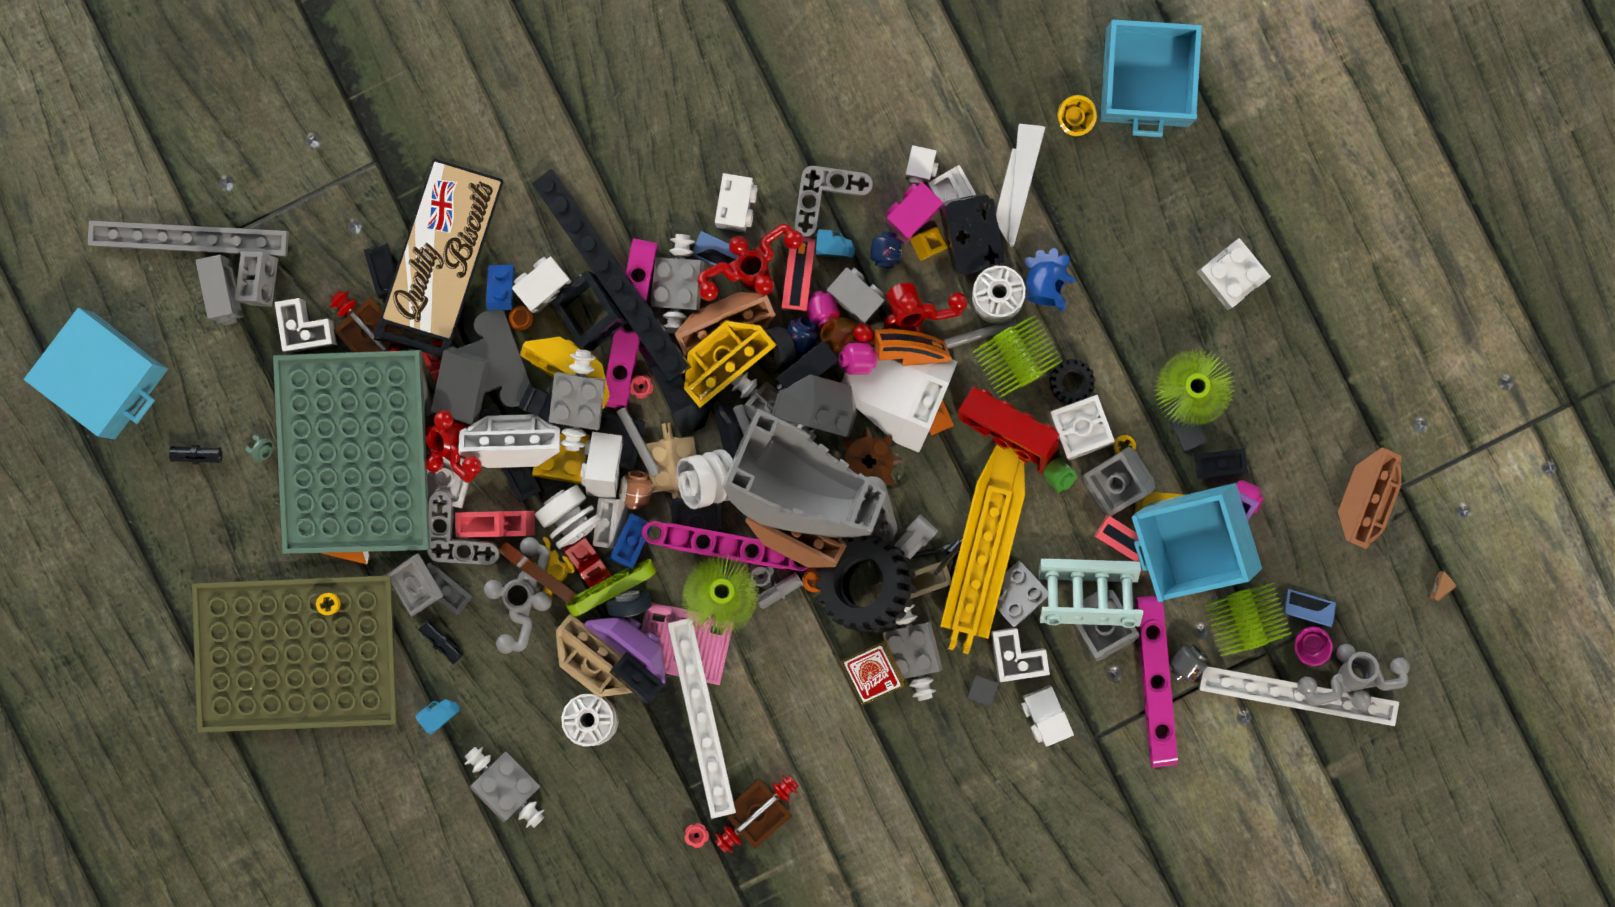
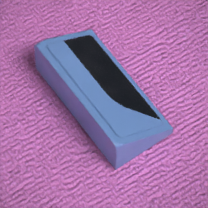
[692,231,739,265]
[1281,589,1336,627]

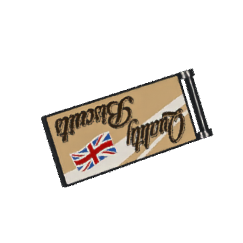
[374,159,504,360]

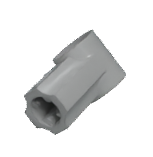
[894,514,938,559]

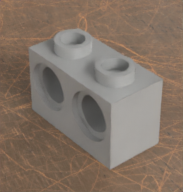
[235,251,278,307]

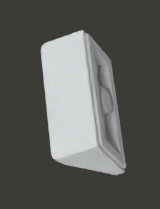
[592,497,628,549]

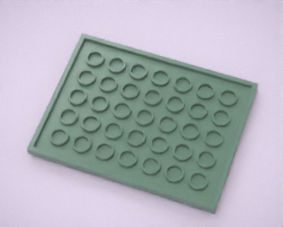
[273,350,431,554]

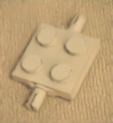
[645,423,696,498]

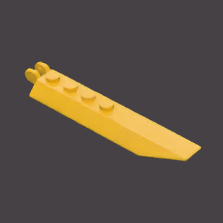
[940,444,1025,654]

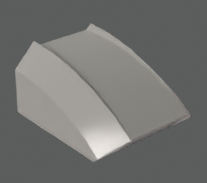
[1082,447,1156,516]
[1075,590,1139,662]

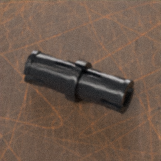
[169,445,223,465]
[418,619,464,665]

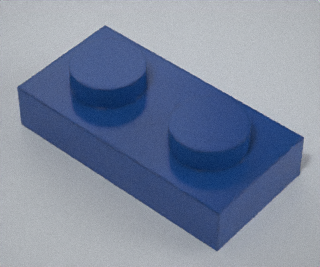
[486,265,514,310]
[608,513,652,569]

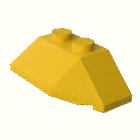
[684,320,776,407]
[520,337,610,409]

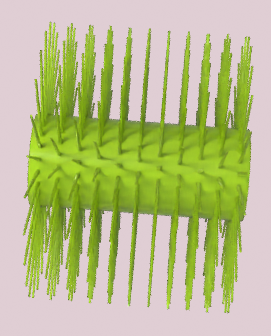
[973,315,1063,398]
[1154,349,1235,427]
[681,555,759,638]
[1204,583,1291,656]

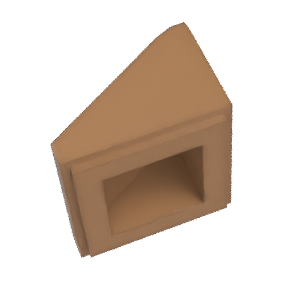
[1429,571,1456,601]

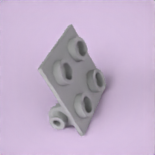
[996,560,1048,628]

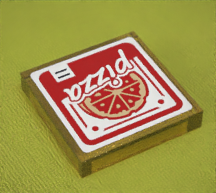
[841,640,907,705]

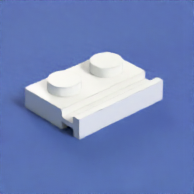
[928,165,984,211]

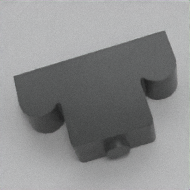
[458,310,534,408]

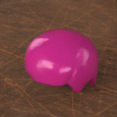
[1294,626,1333,666]

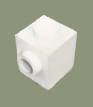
[905,145,939,185]

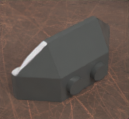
[772,374,857,437]

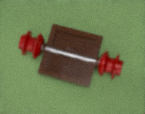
[329,291,404,352]
[715,775,799,853]

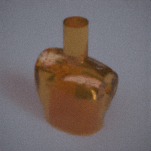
[820,318,861,352]

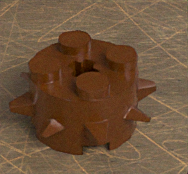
[839,428,903,486]

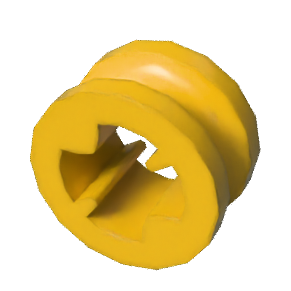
[1113,435,1136,454]
[316,593,341,615]

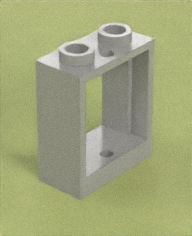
[195,255,244,325]

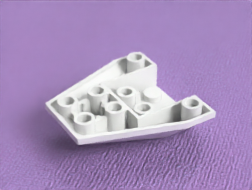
[841,347,957,453]

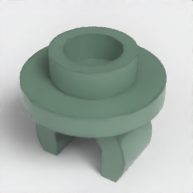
[245,435,273,462]

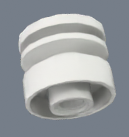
[972,266,1026,324]
[676,449,733,509]
[534,485,601,549]
[561,694,619,746]

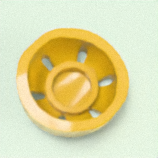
[1057,95,1097,136]

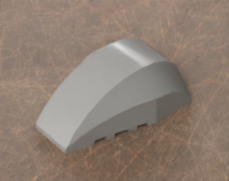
[723,409,887,537]

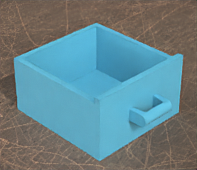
[1100,20,1202,137]
[23,308,168,439]
[1132,483,1262,602]

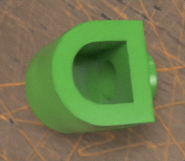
[1044,458,1077,493]

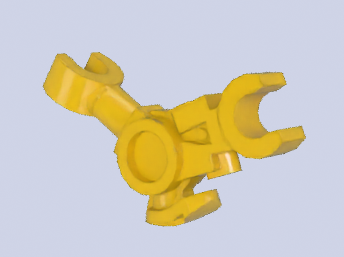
[542,537,574,598]

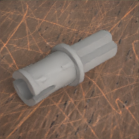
[755,571,804,609]

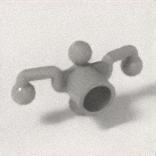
[484,537,552,654]
[1297,644,1410,710]

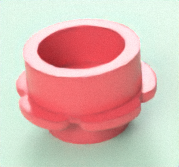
[630,375,654,399]
[684,823,709,848]

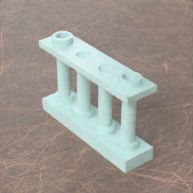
[1039,558,1143,628]

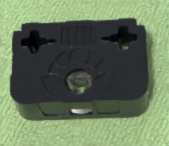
[942,194,1004,275]

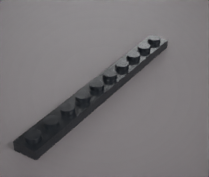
[532,169,691,382]

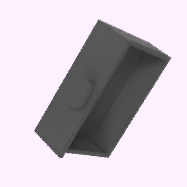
[431,347,491,425]

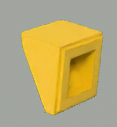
[910,226,948,261]

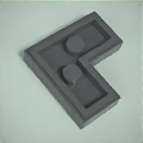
[1164,392,1220,452]

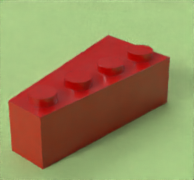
[958,387,1060,475]

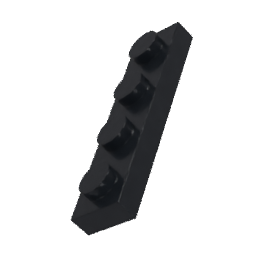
[478,403,542,503]

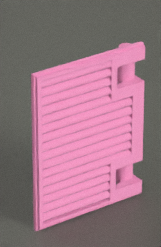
[641,602,733,685]

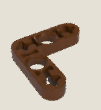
[498,541,576,604]

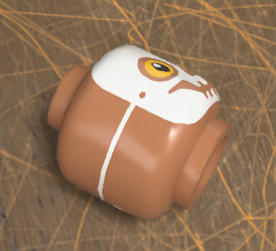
[619,471,653,509]

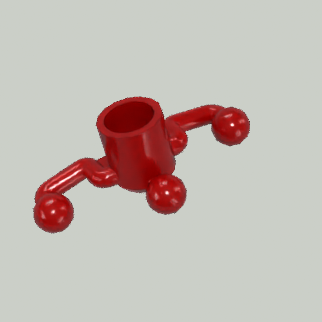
[697,224,803,301]
[854,283,968,345]
[425,410,482,483]

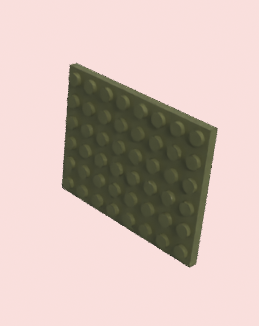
[192,575,398,733]

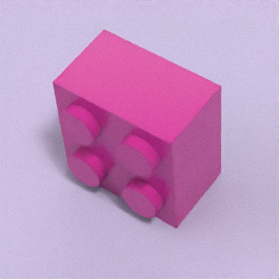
[885,182,943,244]

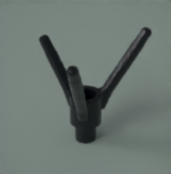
[911,536,963,588]

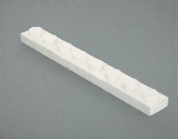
[667,618,736,819]
[1198,666,1399,726]

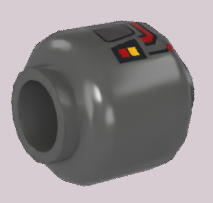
[1170,645,1207,682]

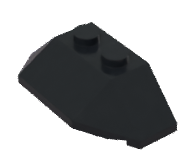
[638,343,715,438]
[713,401,744,459]

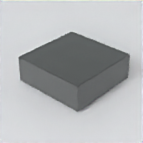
[967,675,999,707]

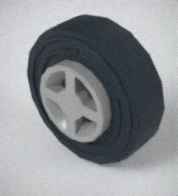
[607,590,652,617]

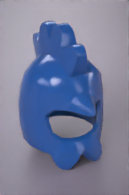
[1025,248,1076,312]

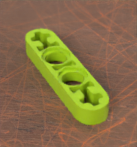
[566,559,657,616]

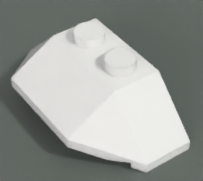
[458,414,560,468]

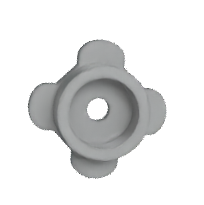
[748,564,774,590]

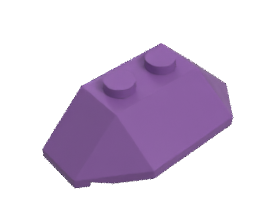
[584,616,667,684]

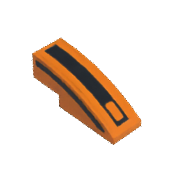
[873,329,951,366]

